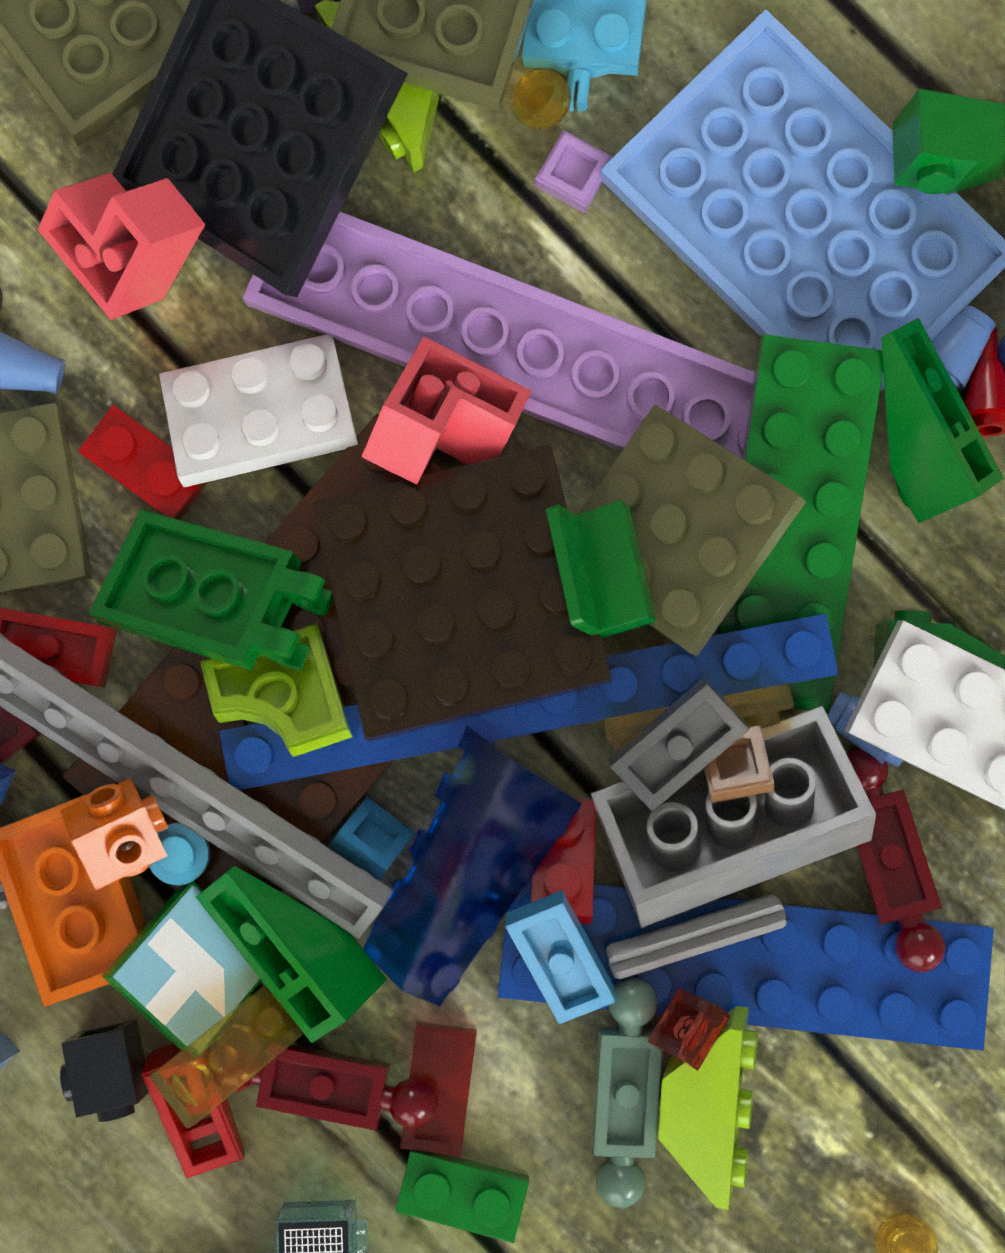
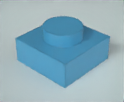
[329,797,415,881]

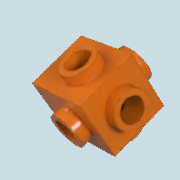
[60,778,168,890]

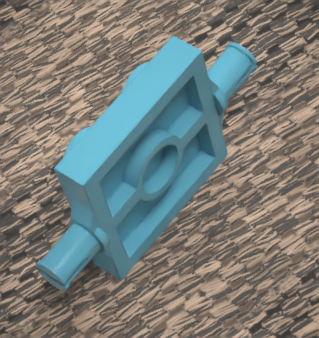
[522,0,647,112]

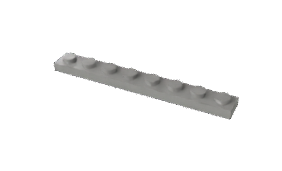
[0,633,393,939]

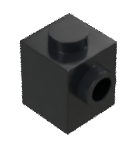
[60,1019,149,1122]

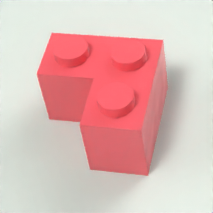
[37,173,205,320]
[362,336,532,485]

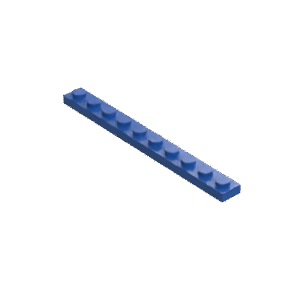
[219,614,838,790]

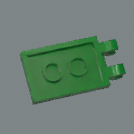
[88,509,334,671]

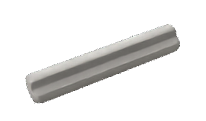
[606,894,787,979]

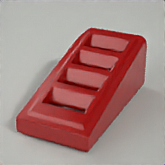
[141,1043,245,1179]

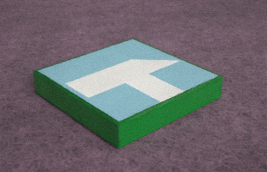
[102,881,262,1060]

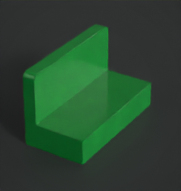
[546,500,656,639]

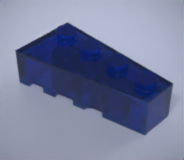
[362,726,582,1006]

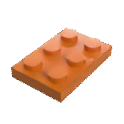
[0,793,147,1007]

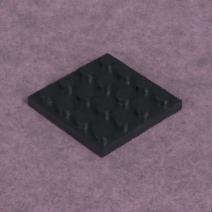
[112,0,408,297]

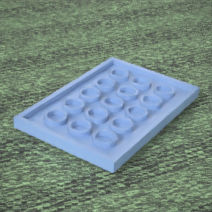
[599,9,1005,391]

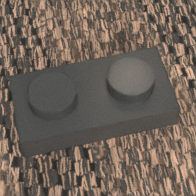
[609,677,749,812]

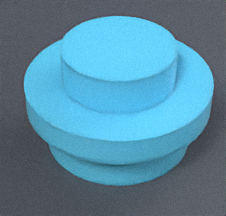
[149,822,210,885]

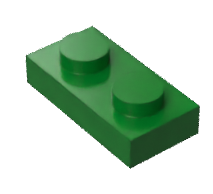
[395,1145,529,1243]

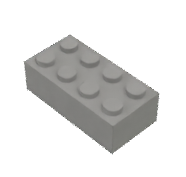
[591,706,876,928]

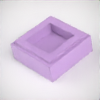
[534,130,613,214]

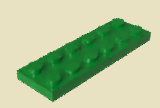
[716,334,883,713]

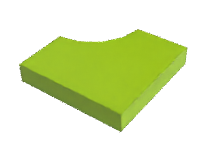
[200,623,352,757]

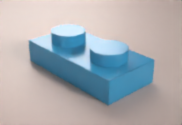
[505,890,616,1024]

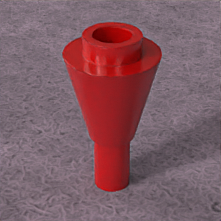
[963,327,1005,437]

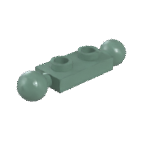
[591,977,663,1208]

